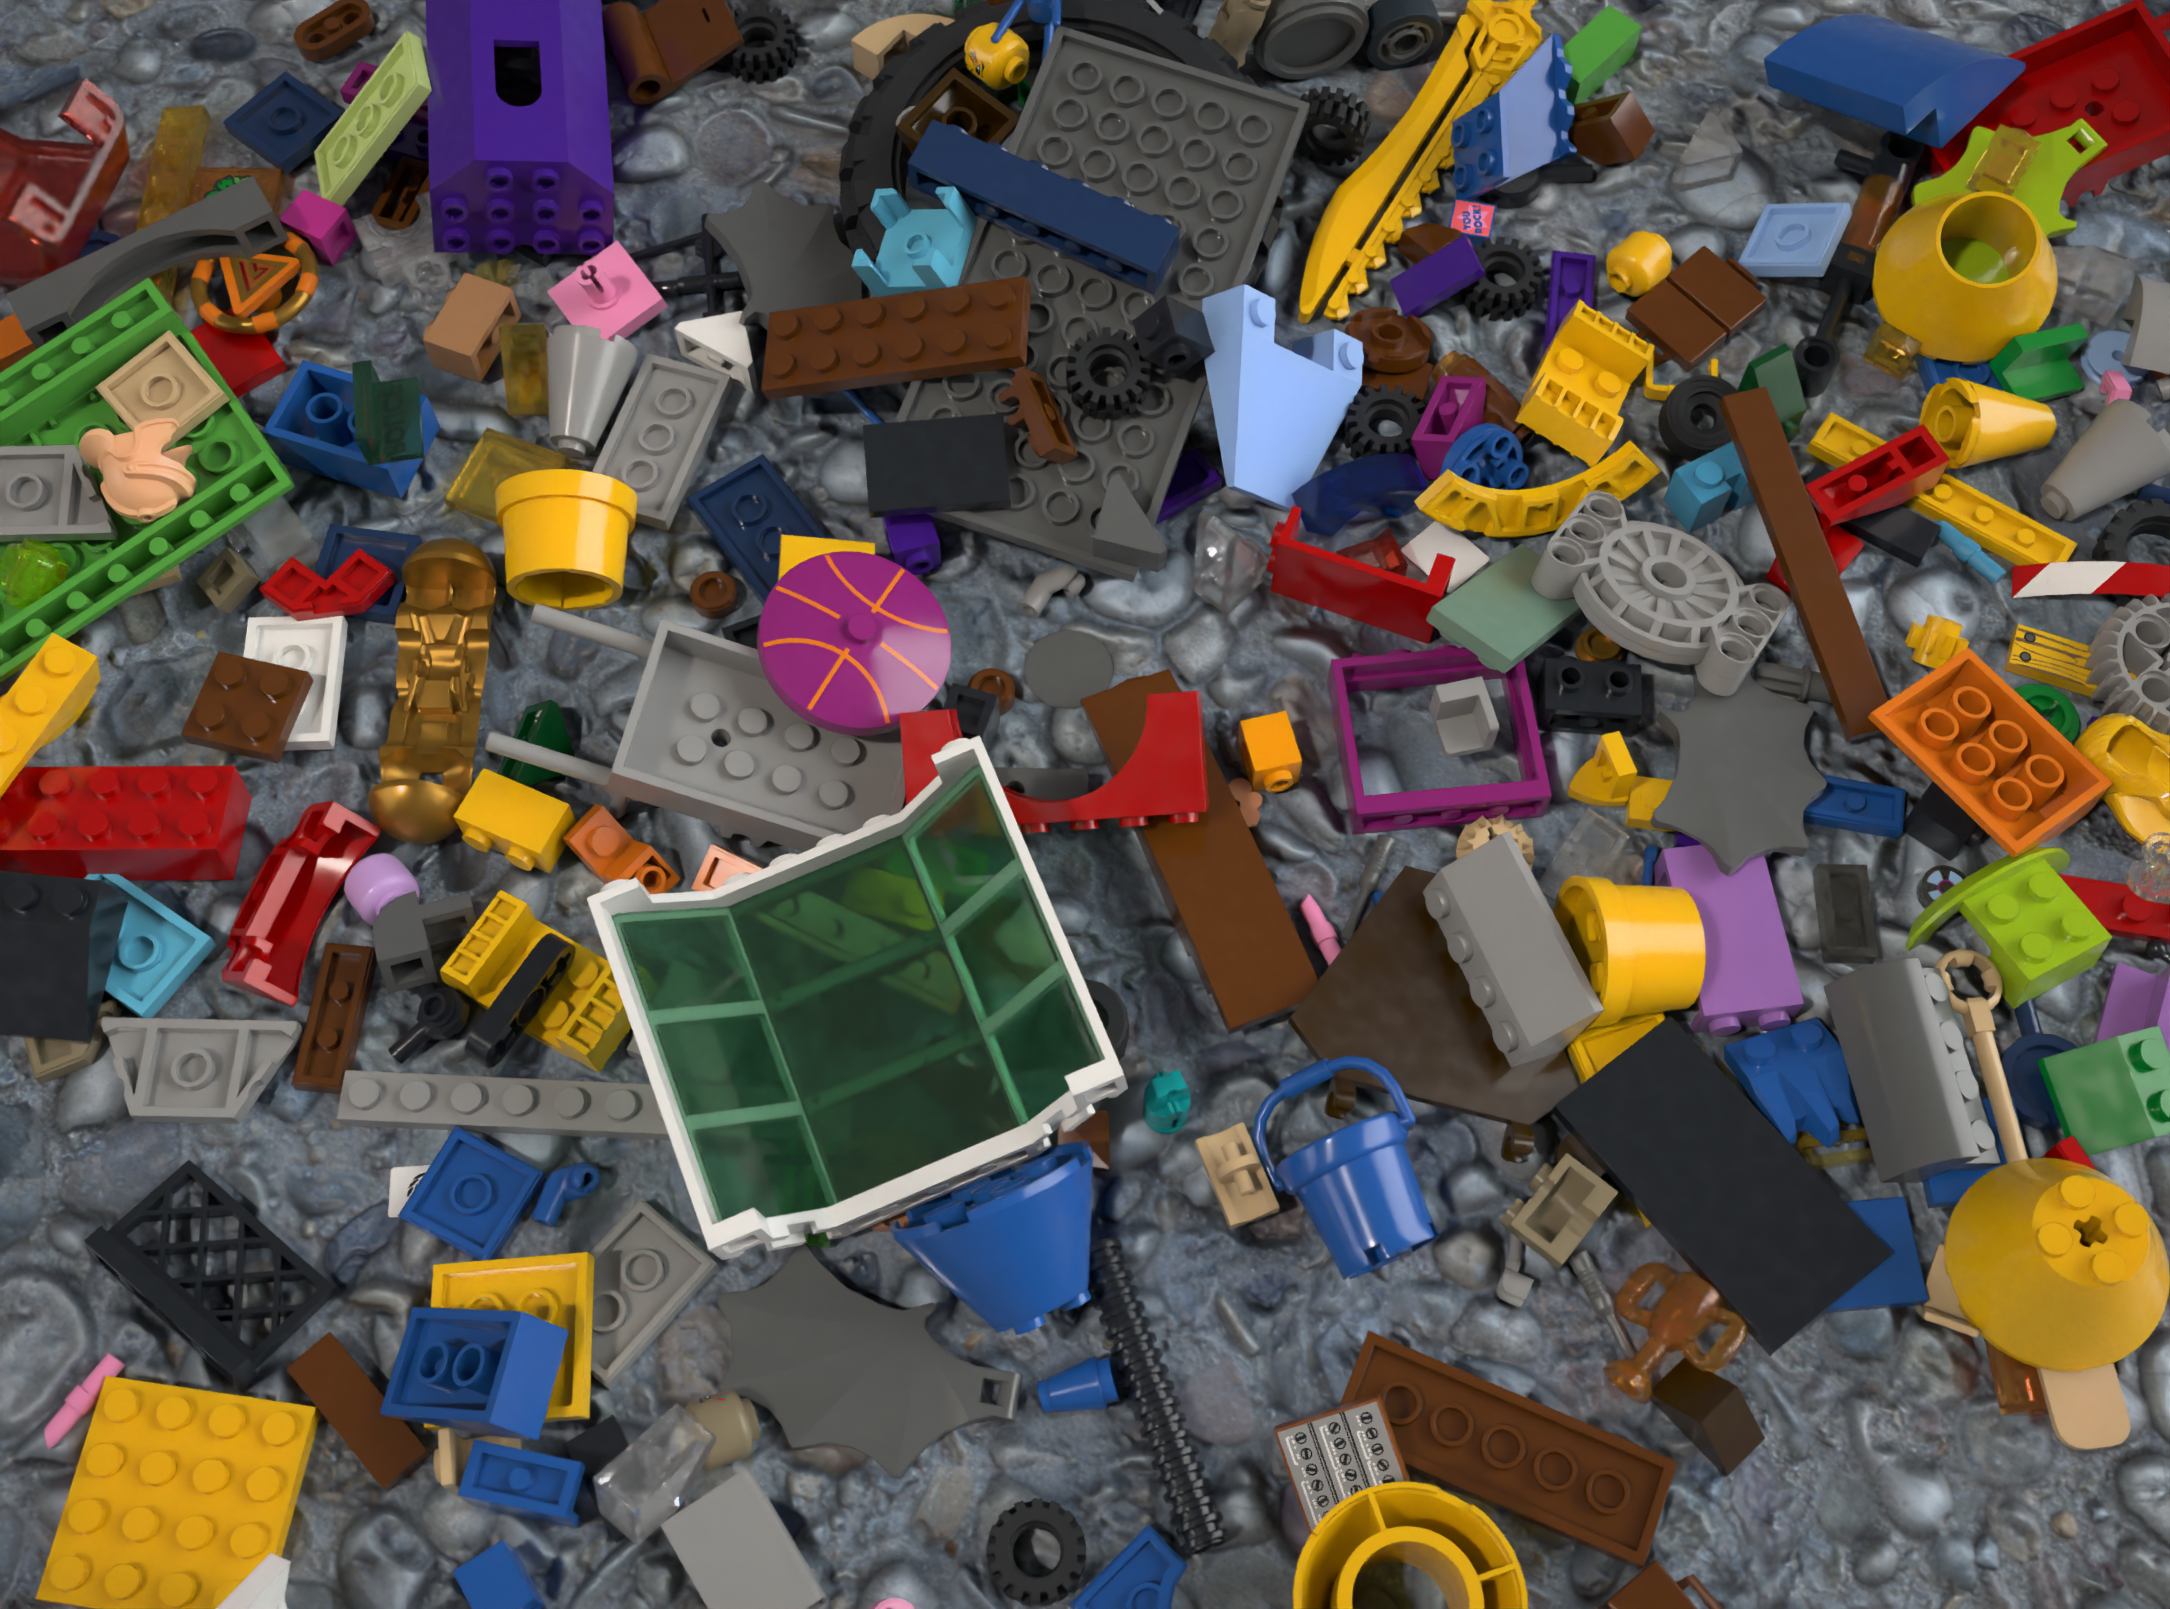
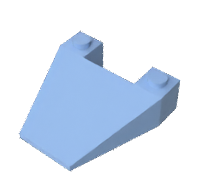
[1202,284,1364,512]

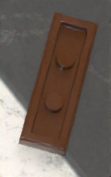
[291,943,377,1094]
[286,1332,432,1492]

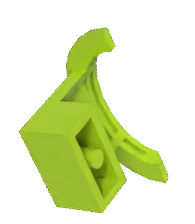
[1905,847,2112,1009]

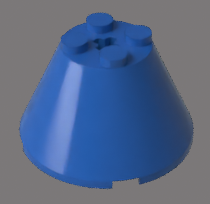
[889,1141,1093,1335]

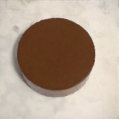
[690,571,739,619]
[968,668,1015,716]

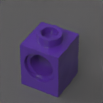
[882,514,942,575]

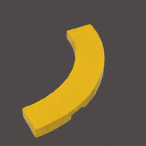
[1414,440,1661,538]

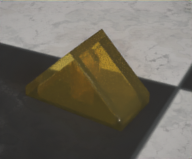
[498,323,549,415]

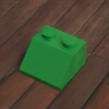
[2037,1025,2170,1156]

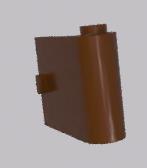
[602,0,744,105]

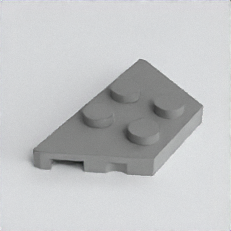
[0,445,118,541]
[101,1017,303,1124]

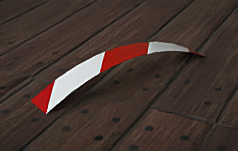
[2012,561,2170,599]

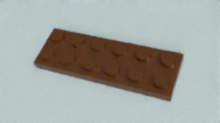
[761,276,1031,400]
[1339,1331,1678,1570]

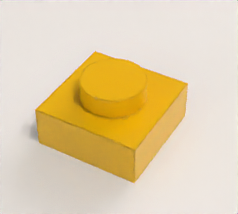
[1625,775,1674,833]

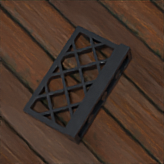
[84,1160,337,1393]

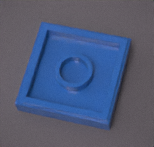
[398,1126,547,1261]

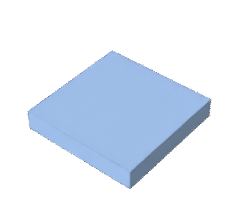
[1738,202,1852,277]

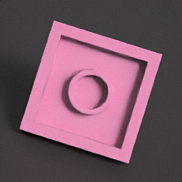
[547,240,668,342]

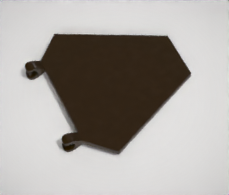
[1288,866,1579,1163]

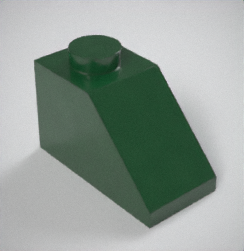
[1737,343,1807,443]

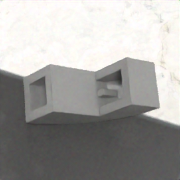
[2121,276,2170,375]

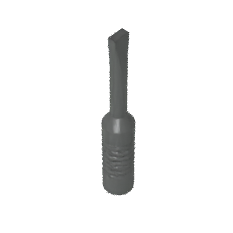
[1340,834,1396,941]
[1568,1250,1644,1375]

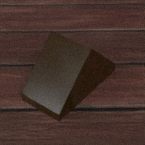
[1646,1357,1765,1477]

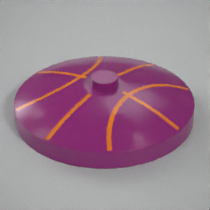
[757,551,952,736]

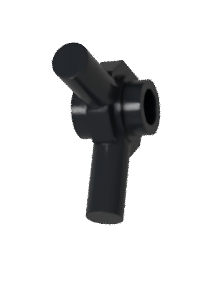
[388,982,470,1064]

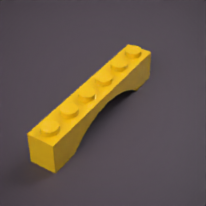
[0,633,101,798]

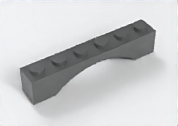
[6,176,289,349]

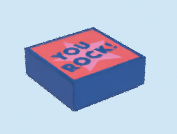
[1448,198,1497,247]

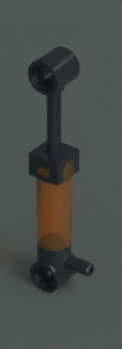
[1792,131,1924,398]

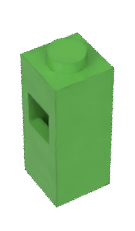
[1563,5,1642,105]

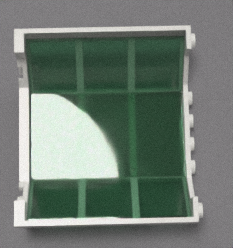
[587,735,1128,1260]

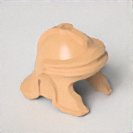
[79,418,196,523]

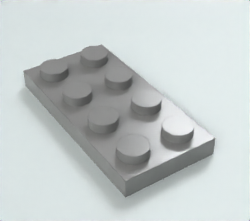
[592,353,733,531]

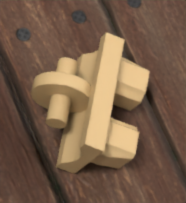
[1195,1122,1280,1230]

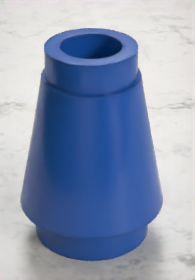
[1037,1355,1120,1414]

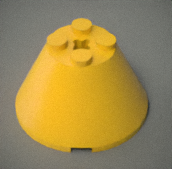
[1943,1158,2170,1372]

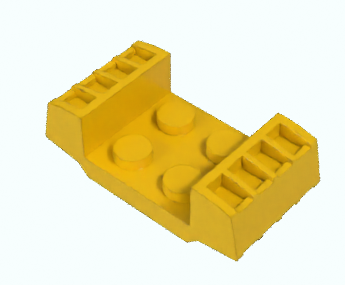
[1515,299,1655,467]
[440,890,657,1073]

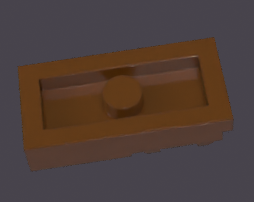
[998,366,1078,466]

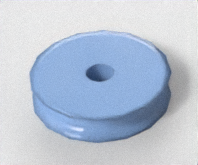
[2080,329,2149,389]

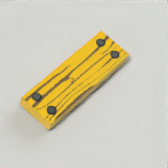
[2004,624,2137,697]

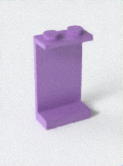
[1653,845,1804,1037]

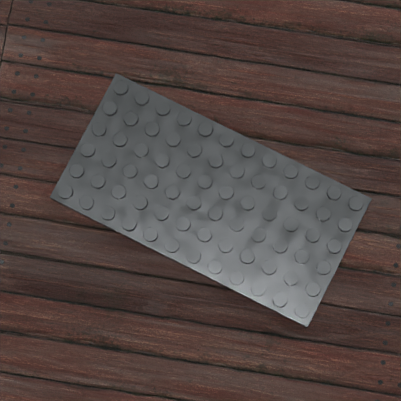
[895,26,1310,583]

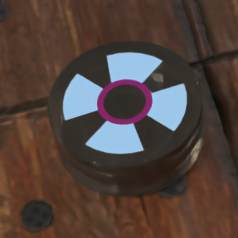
[1916,865,1966,916]

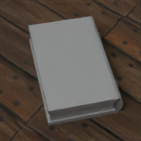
[660,1468,828,1609]

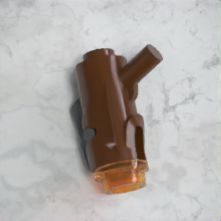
[1431,350,1535,448]

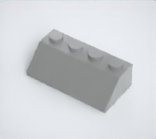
[1423,831,1604,1068]

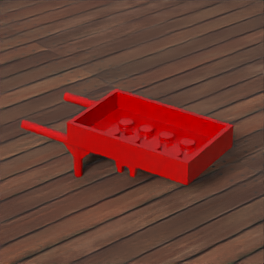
[1921,0,2170,208]

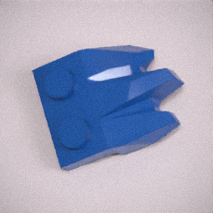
[1724,1017,1860,1149]

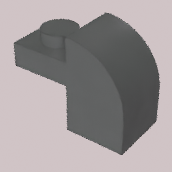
[372,891,477,994]

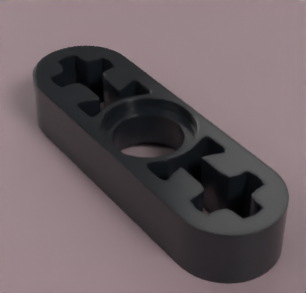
[465,933,576,1068]

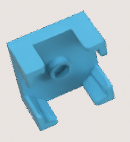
[851,186,978,297]

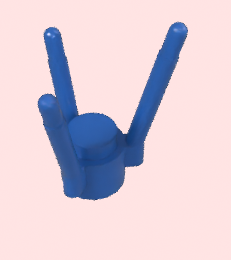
[991,0,1061,62]

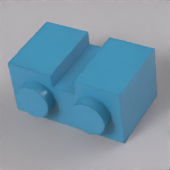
[1663,441,1755,533]

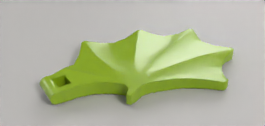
[1911,118,2108,284]

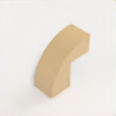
[851,14,955,80]

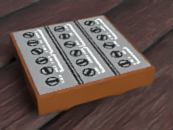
[1273,1393,1410,1535]

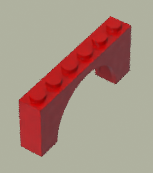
[899,690,1209,840]

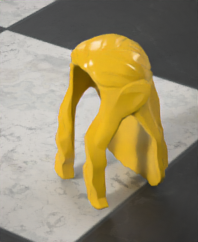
[2074,713,2170,863]

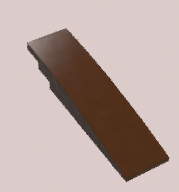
[1080,669,1318,1034]

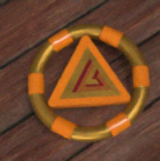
[190,230,319,335]

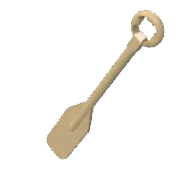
[1934,949,2131,1450]

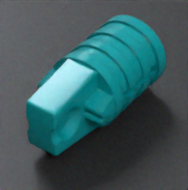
[1143,1070,1191,1134]

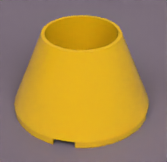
[1872,191,2058,365]
[1292,1482,1528,1609]

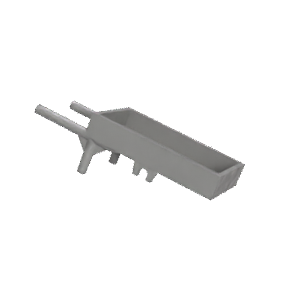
[485,603,930,871]

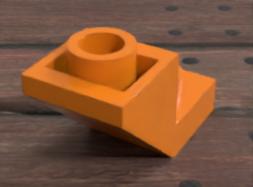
[561,804,680,894]

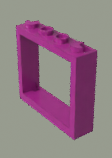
[1327,645,1552,835]

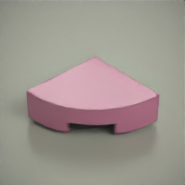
[2098,370,2132,414]

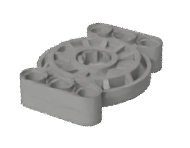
[1531,491,1790,696]

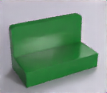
[1988,323,2089,402]

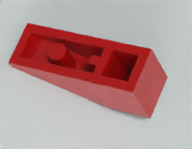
[1805,424,1950,526]

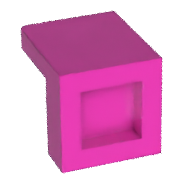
[280,189,358,267]

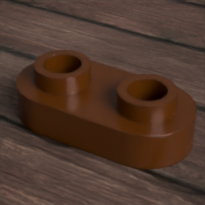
[294,0,374,61]

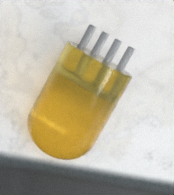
[475,259,521,286]

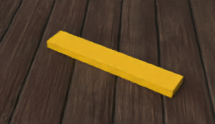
[1806,412,2077,566]

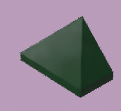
[497,700,575,786]

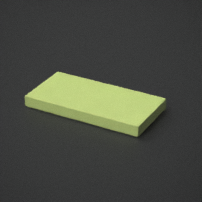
[314,31,432,206]

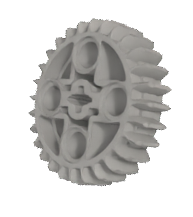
[2084,593,2170,735]

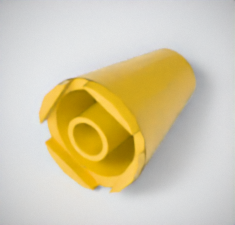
[1919,378,2057,470]

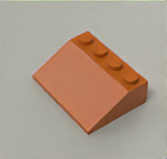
[1868,648,2113,858]

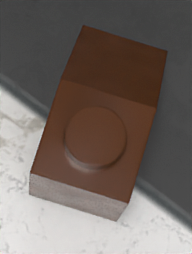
[1568,91,1655,166]

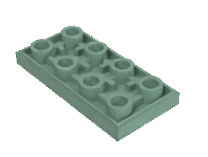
[1426,544,1583,673]

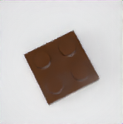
[181,651,314,764]

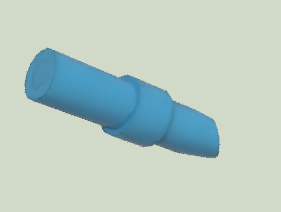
[1934,521,2007,586]

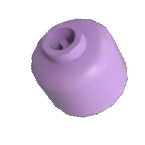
[344,853,420,926]

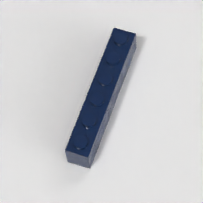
[907,119,1180,295]

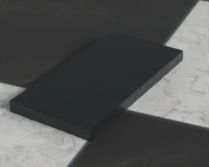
[1552,1016,1892,1356]

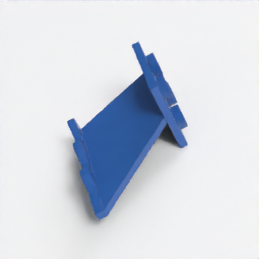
[1451,33,1577,201]

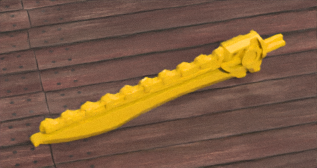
[1298,0,1542,324]

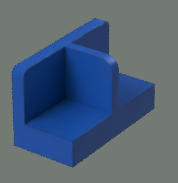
[457,1439,585,1528]

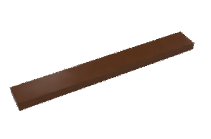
[1718,386,1888,741]

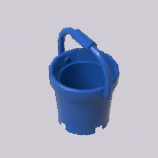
[1252,1055,1440,1280]

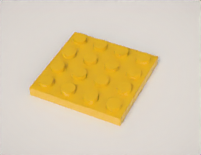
[35,1376,321,1609]

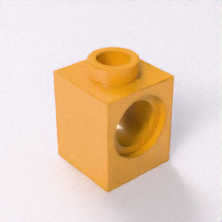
[1237,711,1302,792]

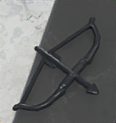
[629,213,744,318]

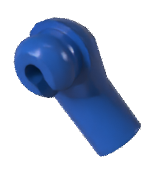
[531,1162,601,1228]

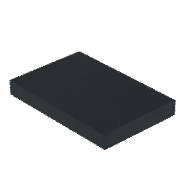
[863,413,1011,518]

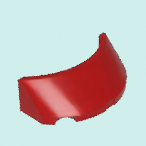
[222,801,382,1008]

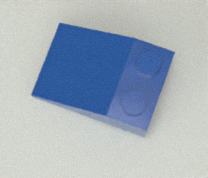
[379,1307,569,1440]

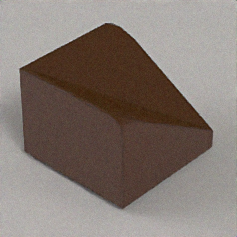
[1398,222,1462,265]
[1057,1110,1110,1172]

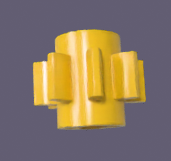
[1905,614,1969,669]

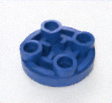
[1440,423,1529,490]

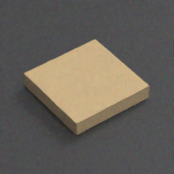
[95,330,230,453]

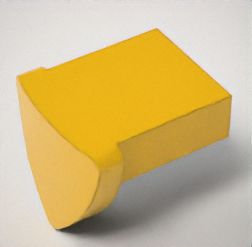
[1567,731,1637,807]

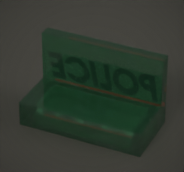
[352,360,424,466]

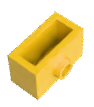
[453,768,577,874]

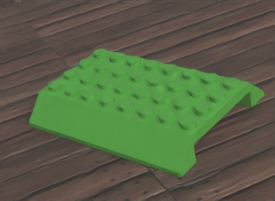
[0,277,295,683]

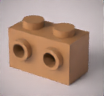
[423,273,521,383]

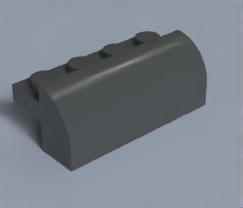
[1823,958,2001,1183]

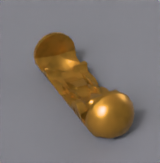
[367,538,497,844]

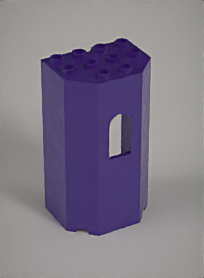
[426,0,614,255]

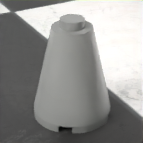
[546,324,638,458]
[2040,399,2170,521]

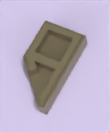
[23,998,123,1084]

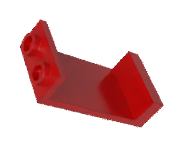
[1266,505,1456,644]

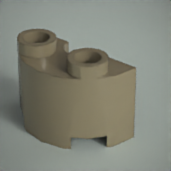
[1499,1153,1618,1270]

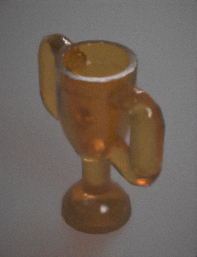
[1603,1262,1748,1404]

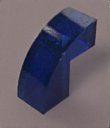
[1291,453,1427,537]

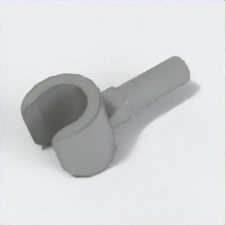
[1496,1233,1533,1308]

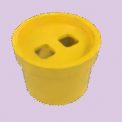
[495,469,638,611]
[1553,876,1706,1029]

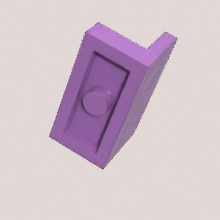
[2093,963,2170,1053]

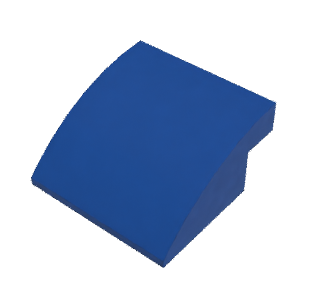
[1764,14,2025,149]

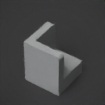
[1429,676,1499,758]

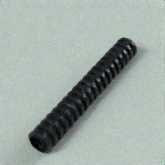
[1088,1238,1230,1555]

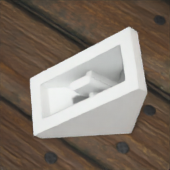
[675,311,758,393]

